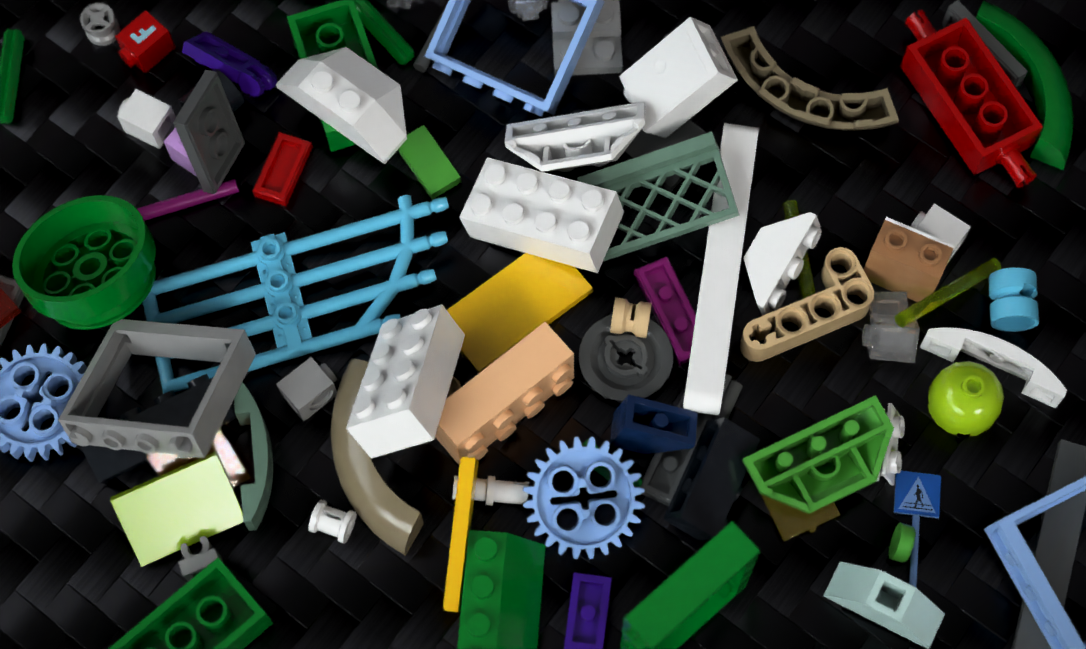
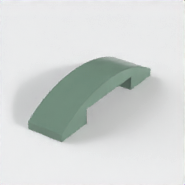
[234,382,273,531]

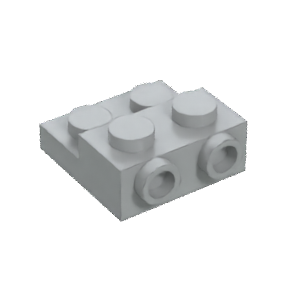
[551,0,623,76]

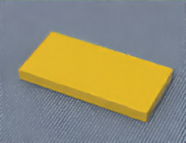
[447,253,593,374]

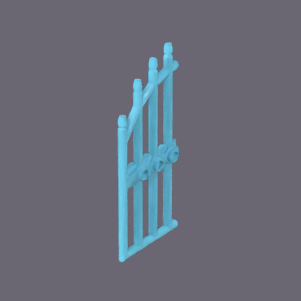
[143,195,449,394]

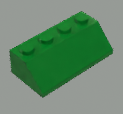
[457,530,546,649]

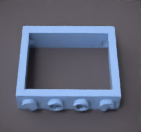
[425,0,605,117]
[984,476,1086,649]

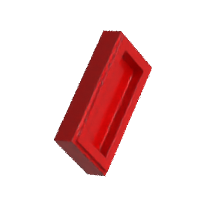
[252,132,313,206]

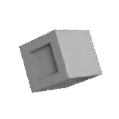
[276,357,337,421]

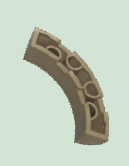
[721,26,899,130]
[331,359,424,556]

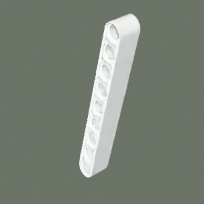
[683,123,759,416]

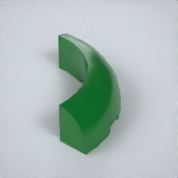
[976,0,1073,170]

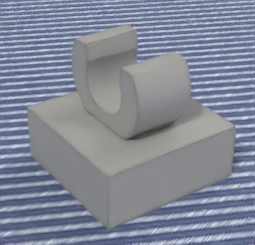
[178,536,224,582]

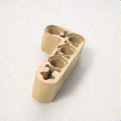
[740,247,874,362]

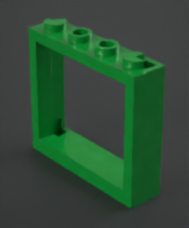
[620,522,760,649]

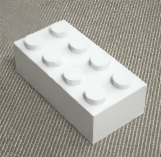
[459,157,624,273]
[346,304,465,458]

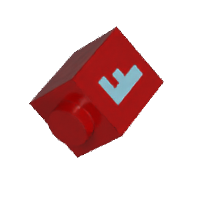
[115,10,175,73]

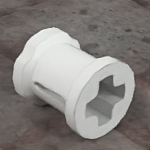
[308,500,356,544]

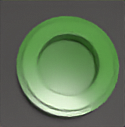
[889,523,916,563]

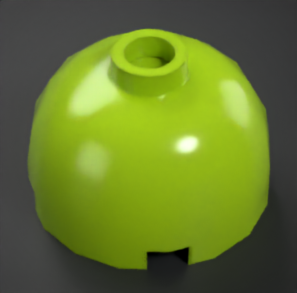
[928,361,1004,436]

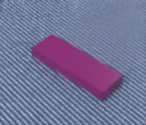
[634,257,696,366]

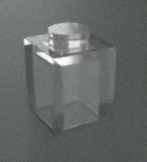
[862,313,920,363]

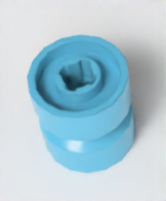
[988,267,1039,332]

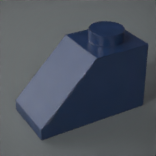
[610,394,698,454]

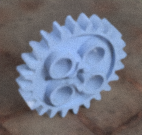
[0,344,87,462]
[523,436,645,559]

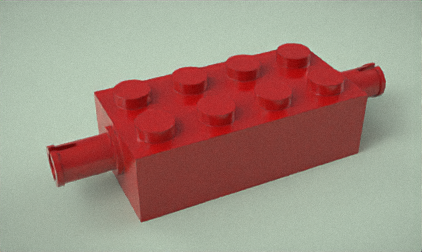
[900,10,1043,188]

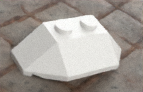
[276,47,407,164]
[504,101,645,172]

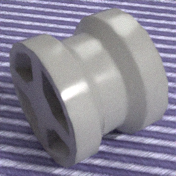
[80,3,120,46]

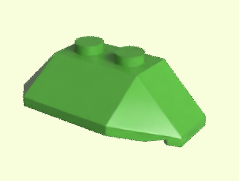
[742,395,894,514]

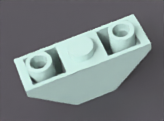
[823,562,945,649]

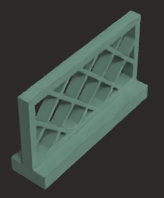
[577,131,740,261]

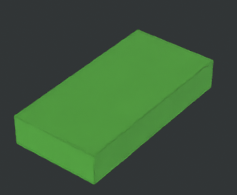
[398,125,461,199]

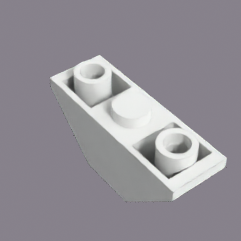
[743,212,822,315]

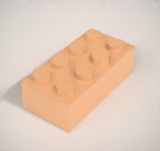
[435,322,574,466]

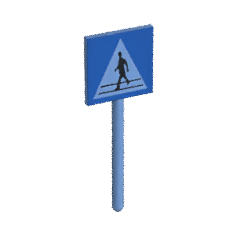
[894,471,941,588]

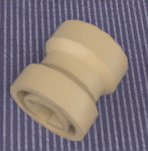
[610,297,652,338]

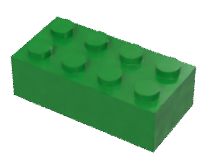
[287,0,378,152]
[108,557,273,649]

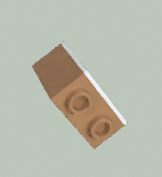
[864,217,955,306]

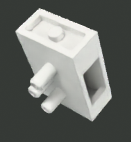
[619,17,738,138]

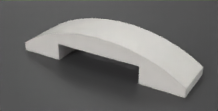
[920,328,1067,408]

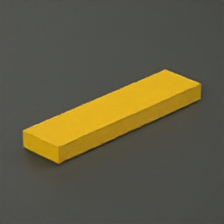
[443,457,479,612]

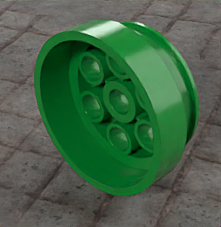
[12,195,156,330]

